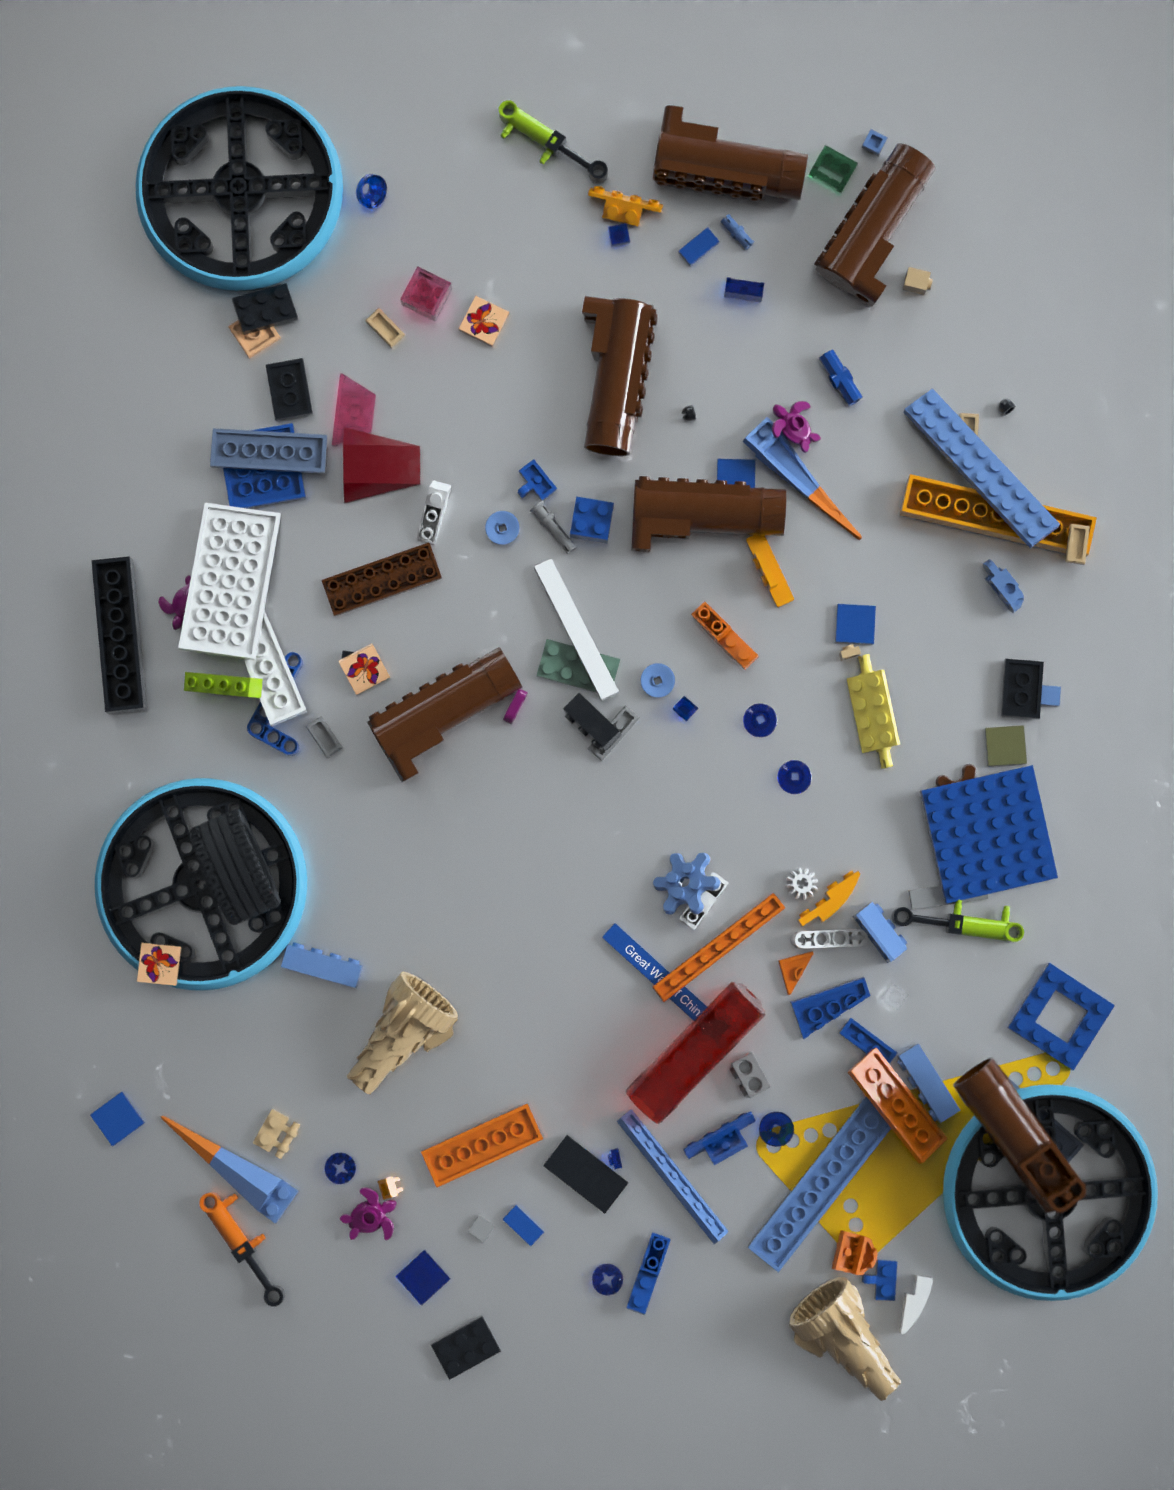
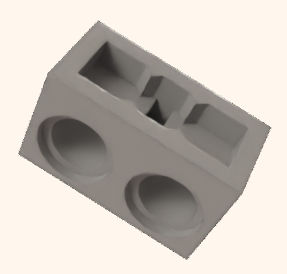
[730,1052,770,1098]

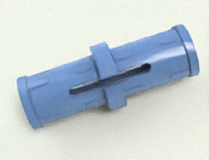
[721,214,754,250]

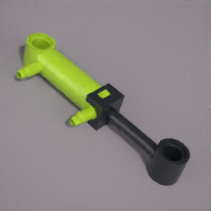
[499,100,608,184]
[892,900,1024,942]

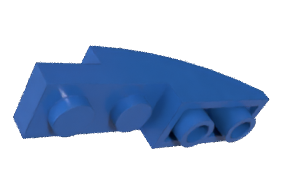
[626,1232,671,1315]

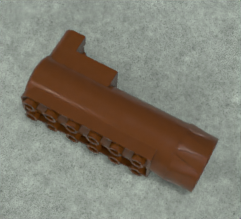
[653,105,808,201]
[814,143,936,307]
[582,296,658,456]
[631,476,786,552]
[367,647,523,782]
[953,1057,1086,1213]

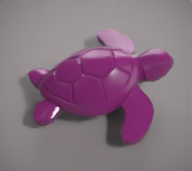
[772,401,821,453]
[158,575,191,630]
[340,1187,397,1240]

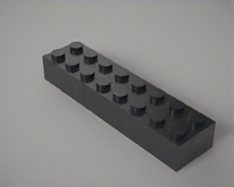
[91,556,147,714]

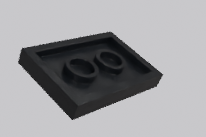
[232,283,298,335]
[266,358,313,421]
[1001,659,1044,719]
[431,1316,501,1380]

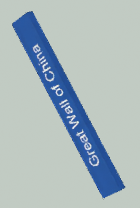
[602,923,729,1042]

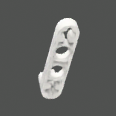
[790,929,868,949]

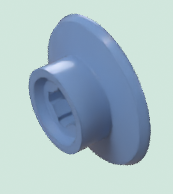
[485,511,520,545]
[641,663,675,697]

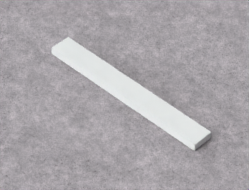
[534,559,619,701]

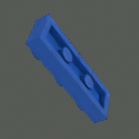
[839,1018,897,1064]

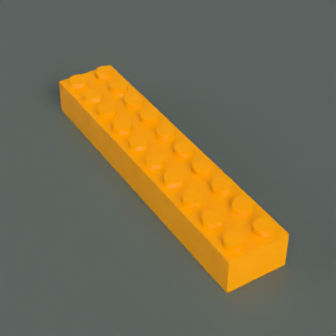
[899,474,1097,556]

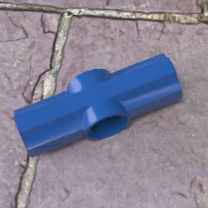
[819,349,863,407]

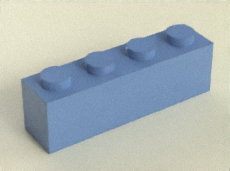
[281,942,363,988]
[897,1044,961,1123]

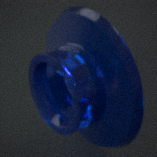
[743,703,778,737]
[777,760,812,794]
[759,1112,794,1147]

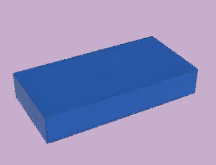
[679,227,720,267]
[502,1205,544,1246]

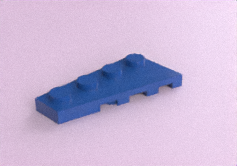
[791,977,870,1039]

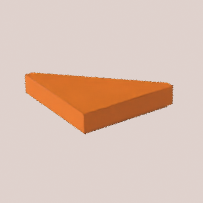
[778,951,814,995]

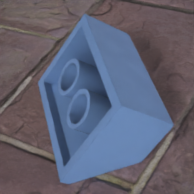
[852,902,908,963]

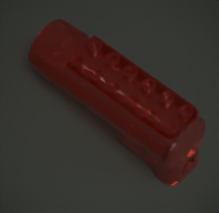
[625,982,766,1124]

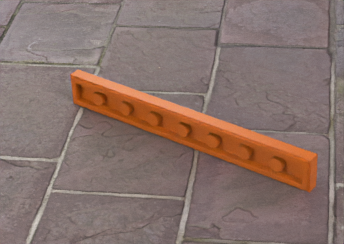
[652,893,785,1002]

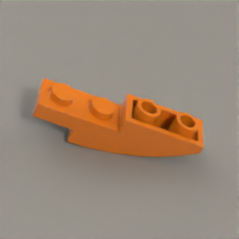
[691,602,759,670]

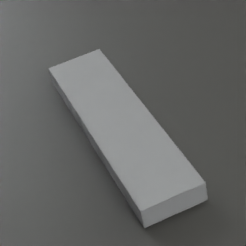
[909,886,989,910]

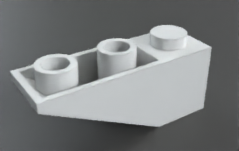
[416,480,452,544]

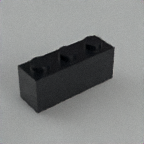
[563,693,622,751]

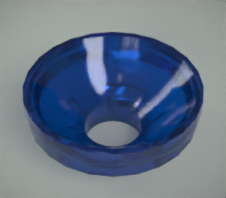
[356,174,387,209]

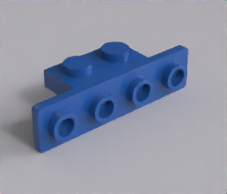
[684,1111,756,1166]

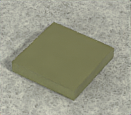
[985,725,1027,767]

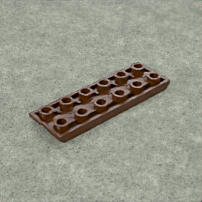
[322,542,442,616]

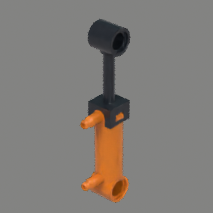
[199,1192,285,1307]

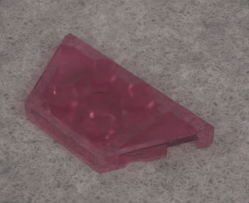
[332,373,376,446]

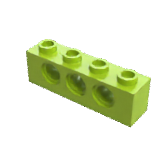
[184,672,263,698]

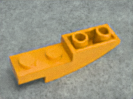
[797,871,860,927]

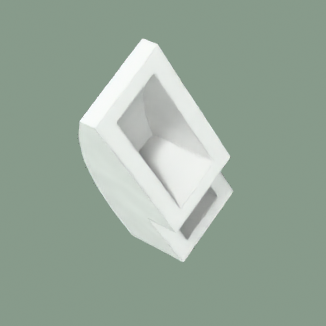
[899,1274,933,1334]

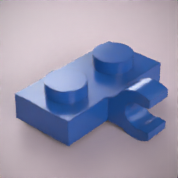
[517,459,557,501]
[862,1260,897,1301]

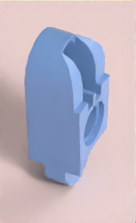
[983,559,1024,613]

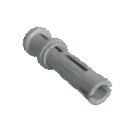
[530,500,577,554]

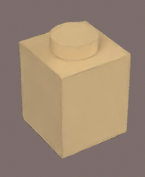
[902,267,933,295]

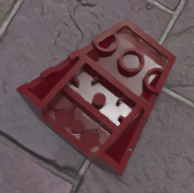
[343,427,420,503]

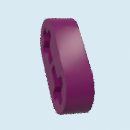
[503,689,528,724]

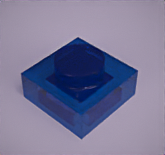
[608,223,630,247]
[673,696,699,721]
[608,1148,622,1169]

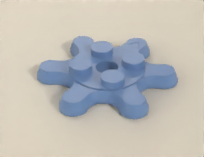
[653,853,720,915]

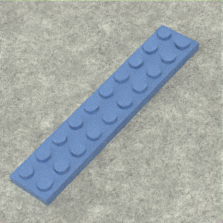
[903,388,1060,548]
[748,1097,891,1272]

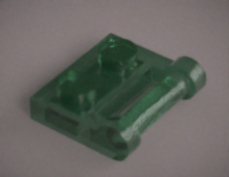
[808,145,858,193]

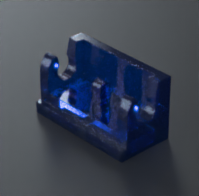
[724,277,764,302]

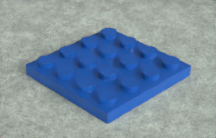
[223,423,306,509]

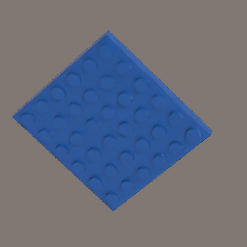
[920,765,1058,904]

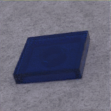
[396,1250,451,1306]

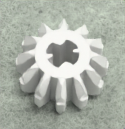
[785,867,818,900]

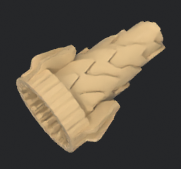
[347,972,458,1095]
[789,1277,901,1401]

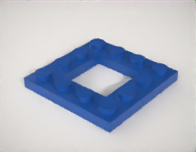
[1007,963,1115,1070]

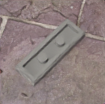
[588,705,640,761]

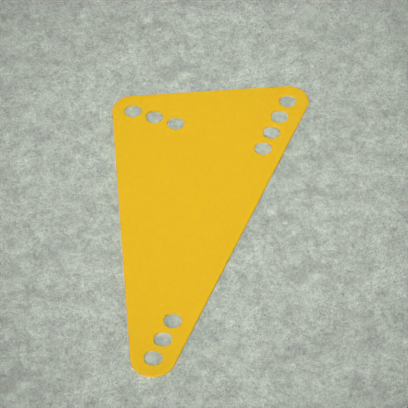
[756,1053,1070,1253]

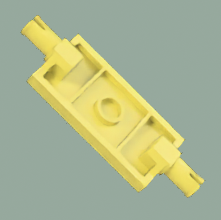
[847,654,900,769]

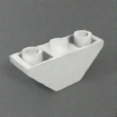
[679,872,728,930]

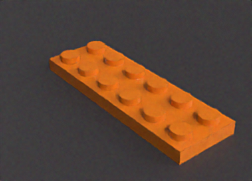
[847,1048,948,1164]
[421,1103,543,1187]

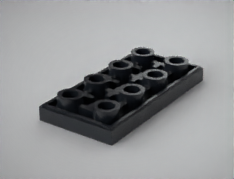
[543,1135,629,1214]

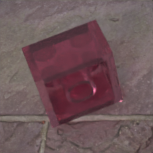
[400,266,452,321]

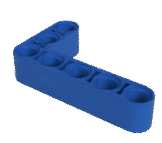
[247,652,303,756]

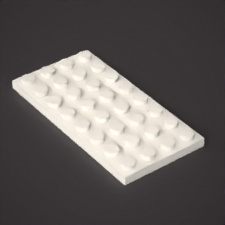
[178,503,281,661]

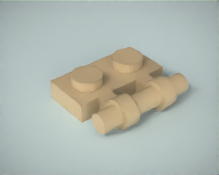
[253,1109,300,1159]

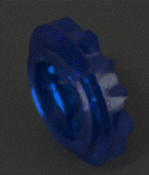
[325,1153,356,1184]
[592,1264,623,1296]

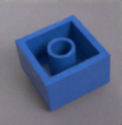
[570,496,614,544]

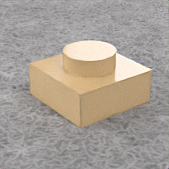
[839,645,861,661]

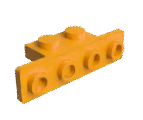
[588,186,663,226]
[746,535,794,607]

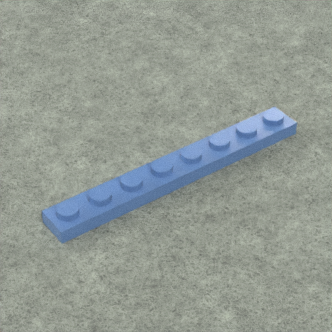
[617,1109,729,1244]

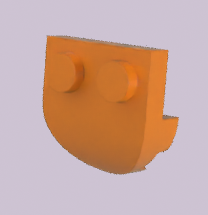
[832,1230,877,1275]

